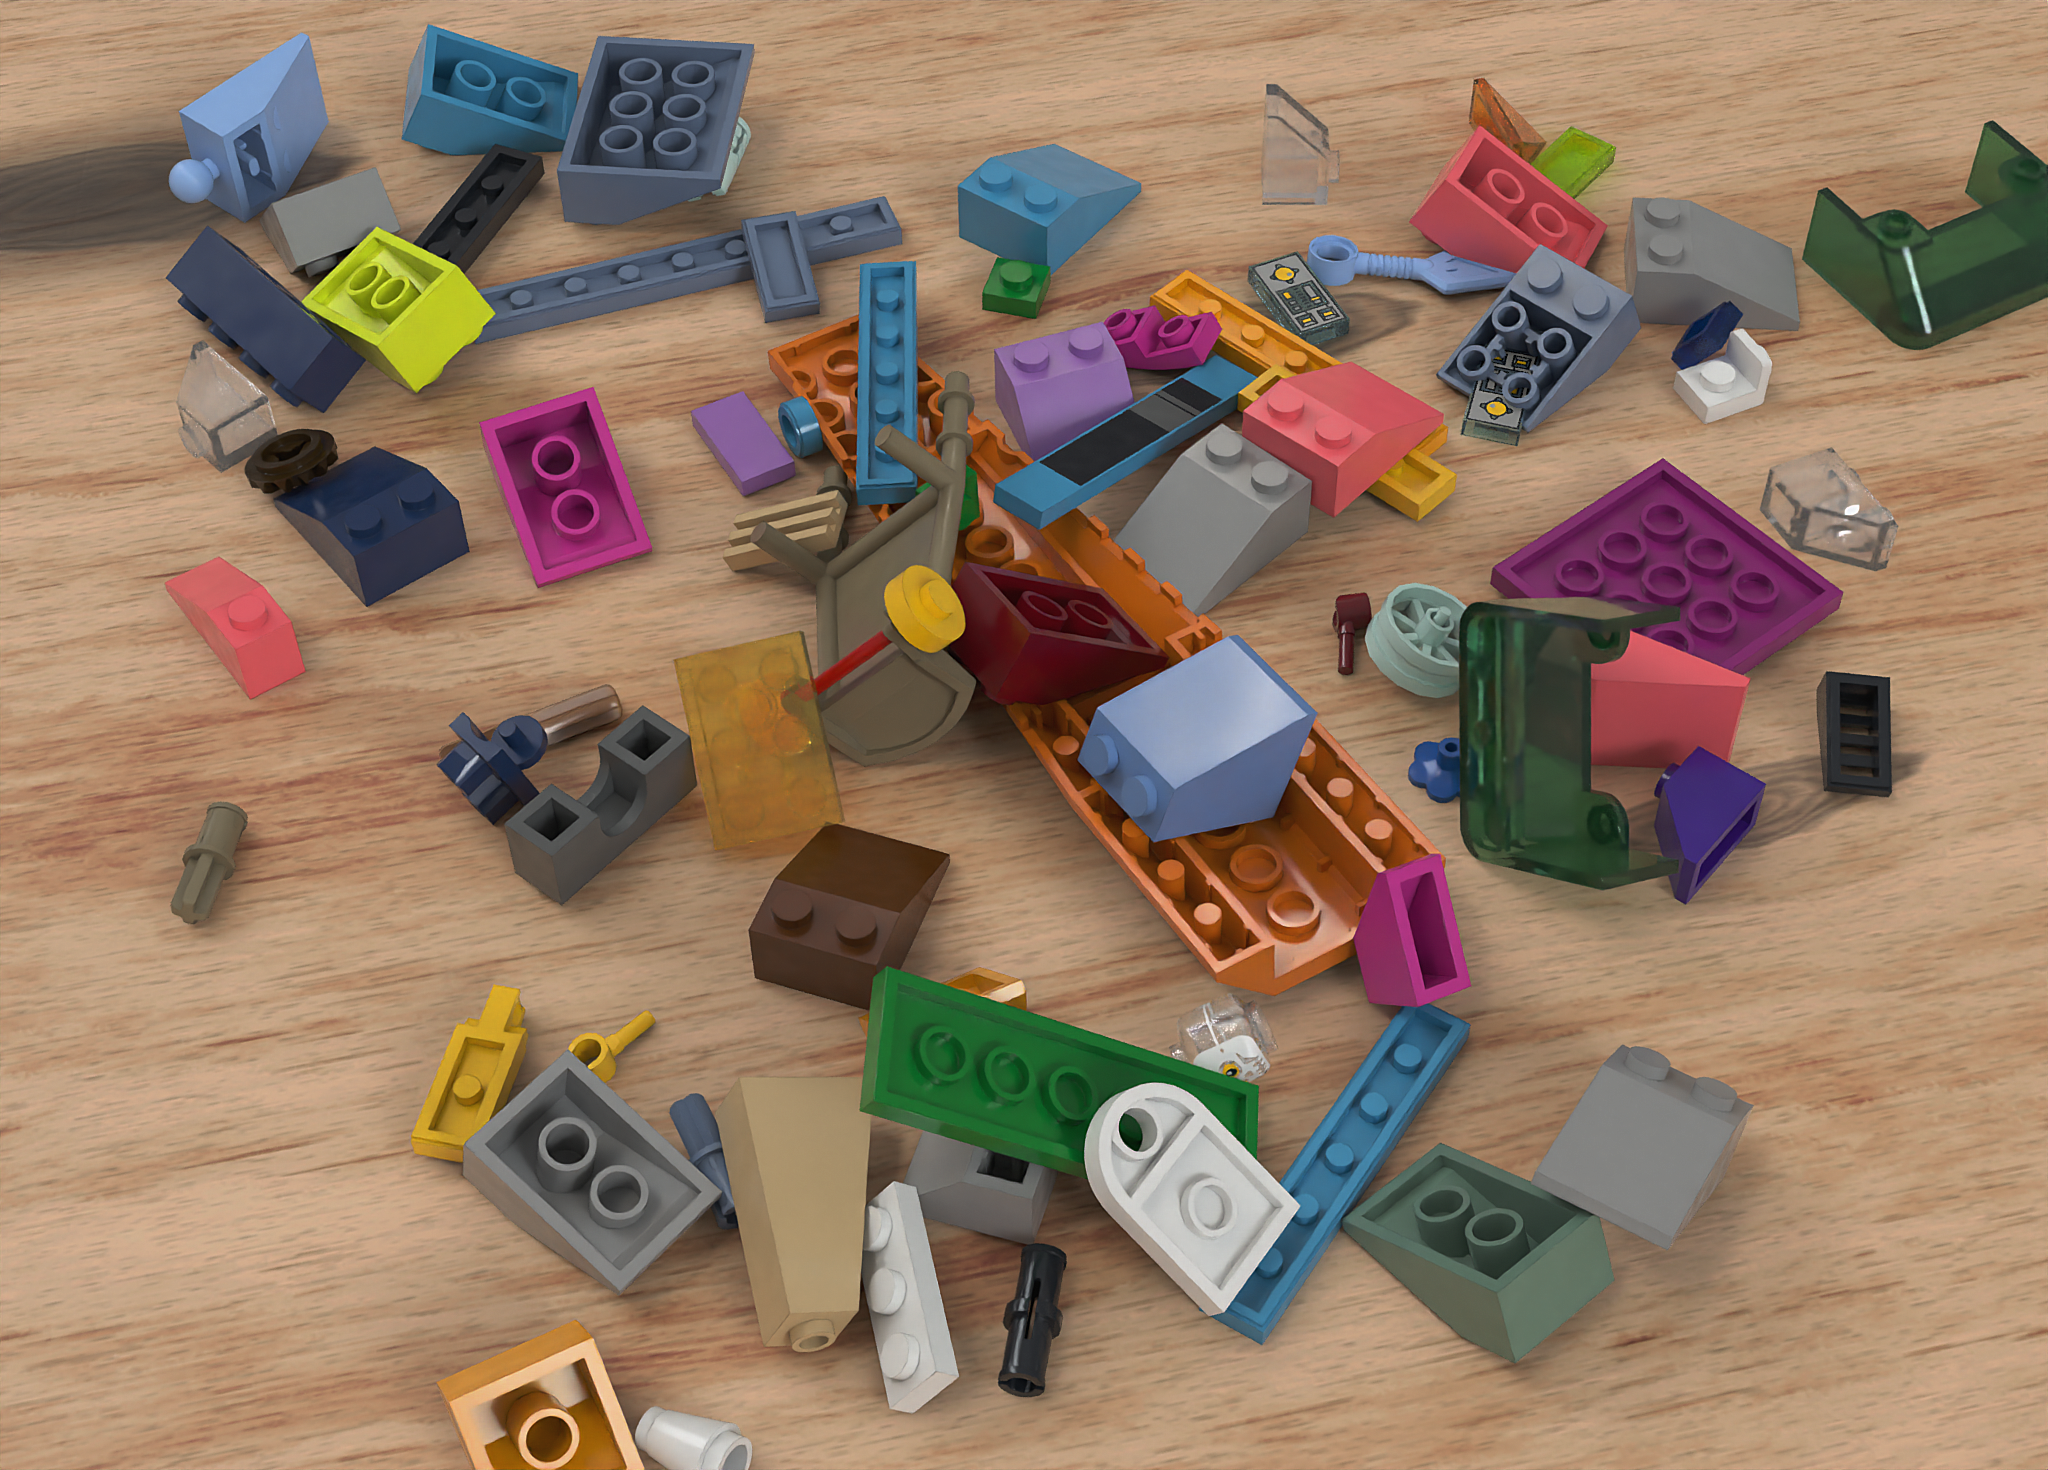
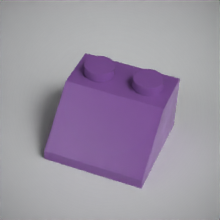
[994,322,1135,461]

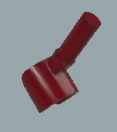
[1332,592,1372,675]

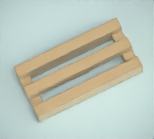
[722,490,848,571]

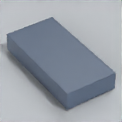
[741,211,820,323]

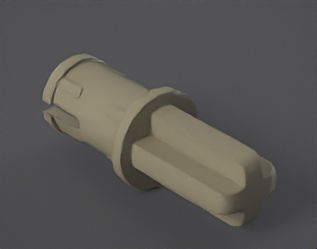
[170,801,248,924]

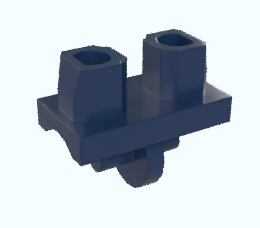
[436,712,548,825]

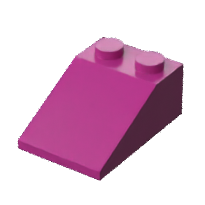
[479,387,653,588]

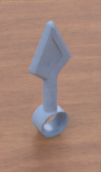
[1306,235,1516,295]

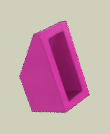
[1353,854,1471,1007]

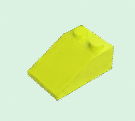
[301,227,496,393]

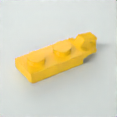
[411,984,529,1163]

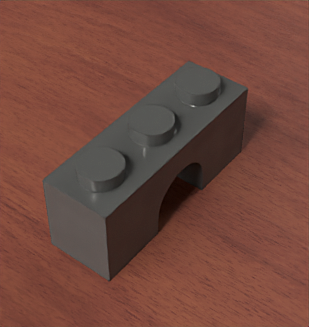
[504,705,697,905]

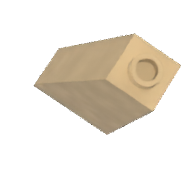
[715,1077,871,1352]

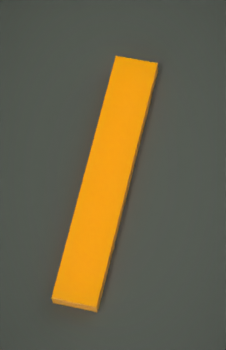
[1149,270,1448,457]

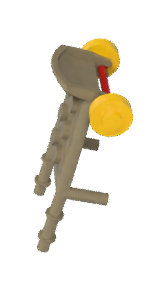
[739,371,976,767]

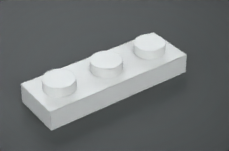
[861,1181,959,1414]

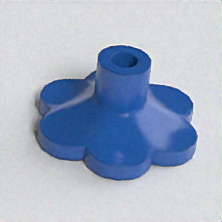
[1408,737,1488,803]

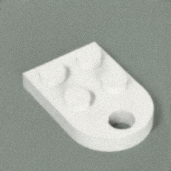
[1084,1083,1300,1316]

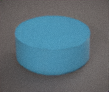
[778,396,823,458]

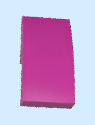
[1104,305,1222,370]

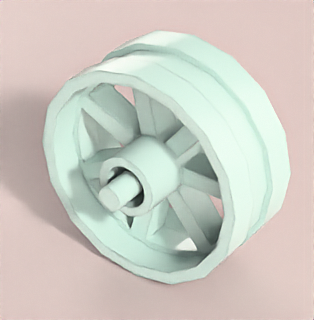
[1365,583,1487,698]

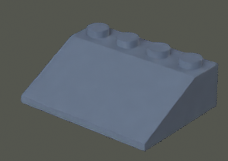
[557,36,755,225]

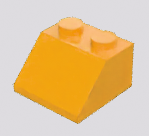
[436,1320,645,1470]

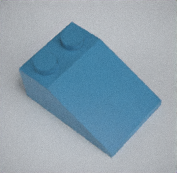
[402,24,578,156]
[958,144,1141,275]

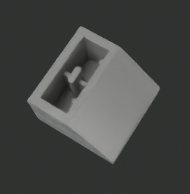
[903,1130,1059,1245]

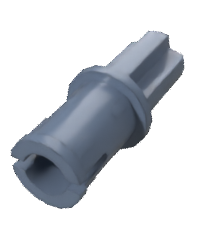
[669,1093,739,1230]

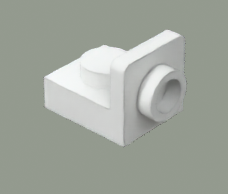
[1673,328,1772,424]

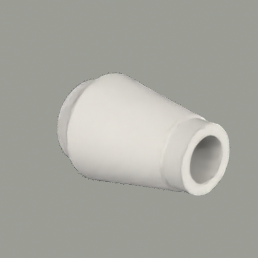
[635,1406,752,1470]

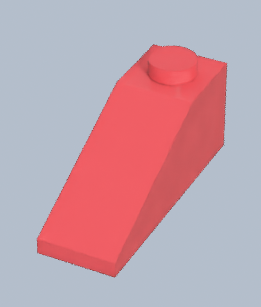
[165,557,306,700]

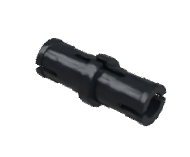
[998,1243,1067,1397]

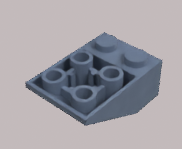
[1436,244,1641,433]

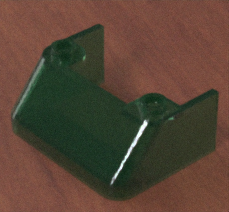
[1802,120,2048,350]
[1459,597,1680,890]

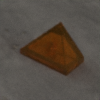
[1469,78,1547,165]

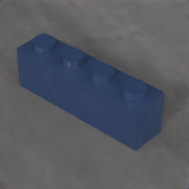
[166,225,366,413]

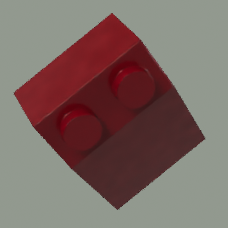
[947,562,1170,705]

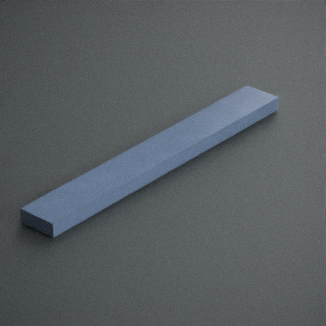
[474,196,902,344]

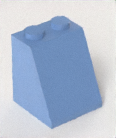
[1077,635,1318,842]

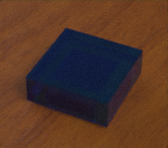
[1671,301,1743,370]

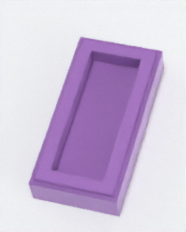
[691,391,796,496]

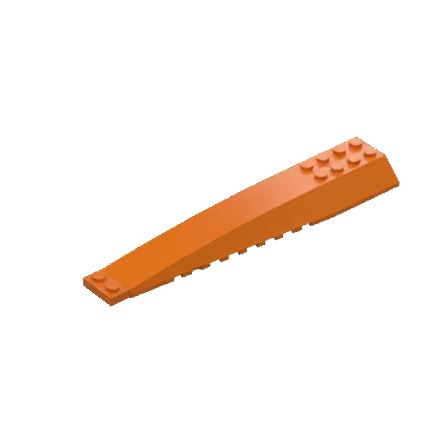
[768,314,1446,996]

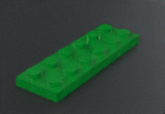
[859,966,1259,1180]

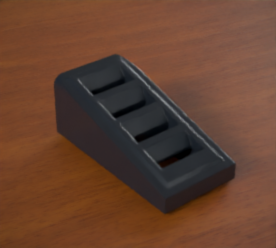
[1816,671,1892,797]

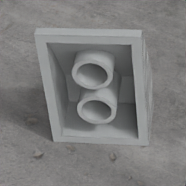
[1624,197,1800,331]
[1113,423,1312,617]
[1531,1044,1754,1250]
[462,1049,722,1296]

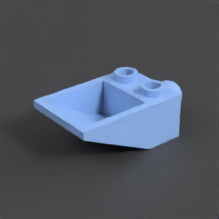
[169,32,329,223]

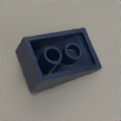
[273,446,470,607]

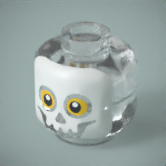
[1169,993,1278,1082]

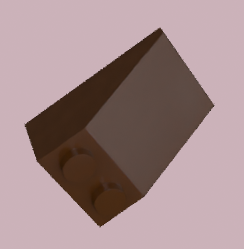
[748,821,950,1011]

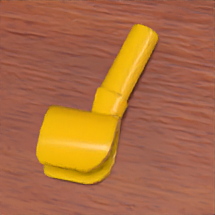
[568,1010,656,1083]

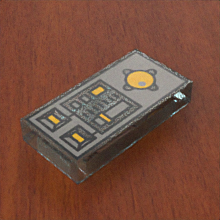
[1248,251,1350,345]
[1461,344,1540,446]

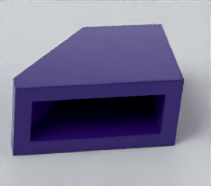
[1654,746,1766,905]

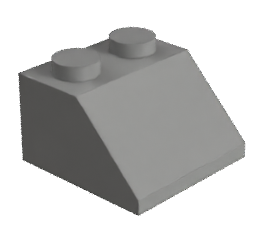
[259,167,401,277]

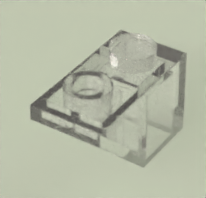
[1760,447,1899,571]

